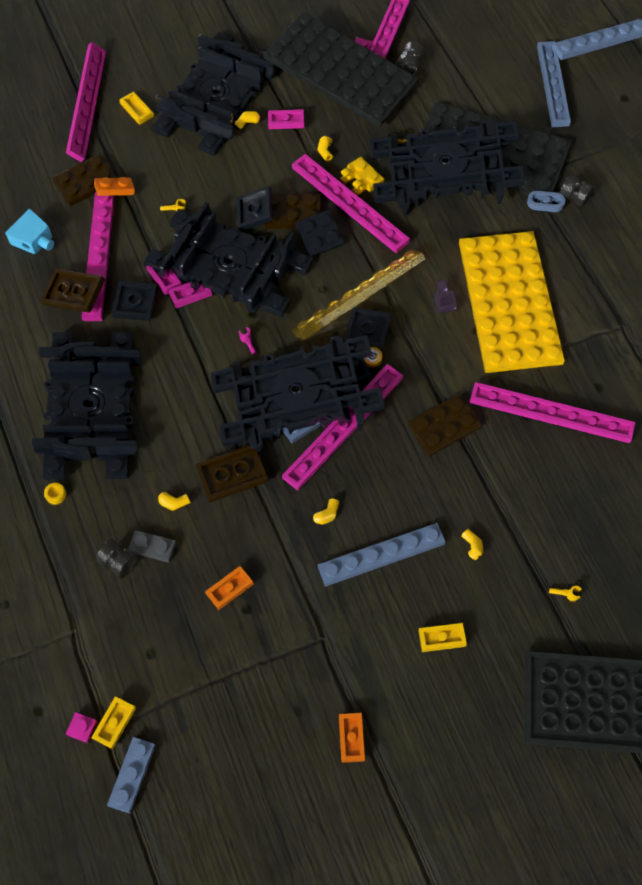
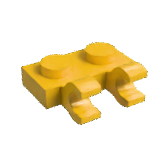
[340,157,384,195]

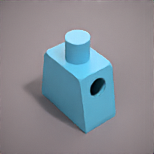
[5,209,54,254]

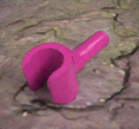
[239,327,257,355]

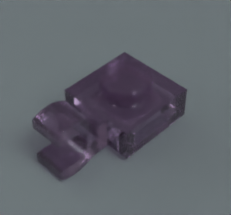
[434,279,457,314]

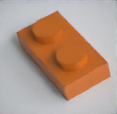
[94,177,135,196]
[205,566,254,610]
[339,713,365,763]

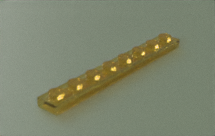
[292,250,425,340]

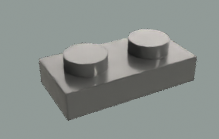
[128,530,176,563]

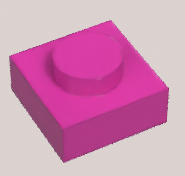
[66,712,98,743]

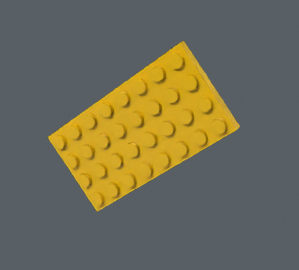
[459,231,565,373]

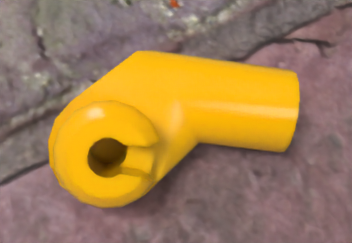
[235,111,260,130]
[317,136,333,162]
[158,492,190,510]
[313,499,339,525]
[462,529,484,560]

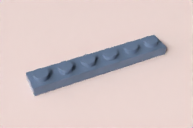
[553,19,642,60]
[537,41,571,127]
[318,523,445,587]

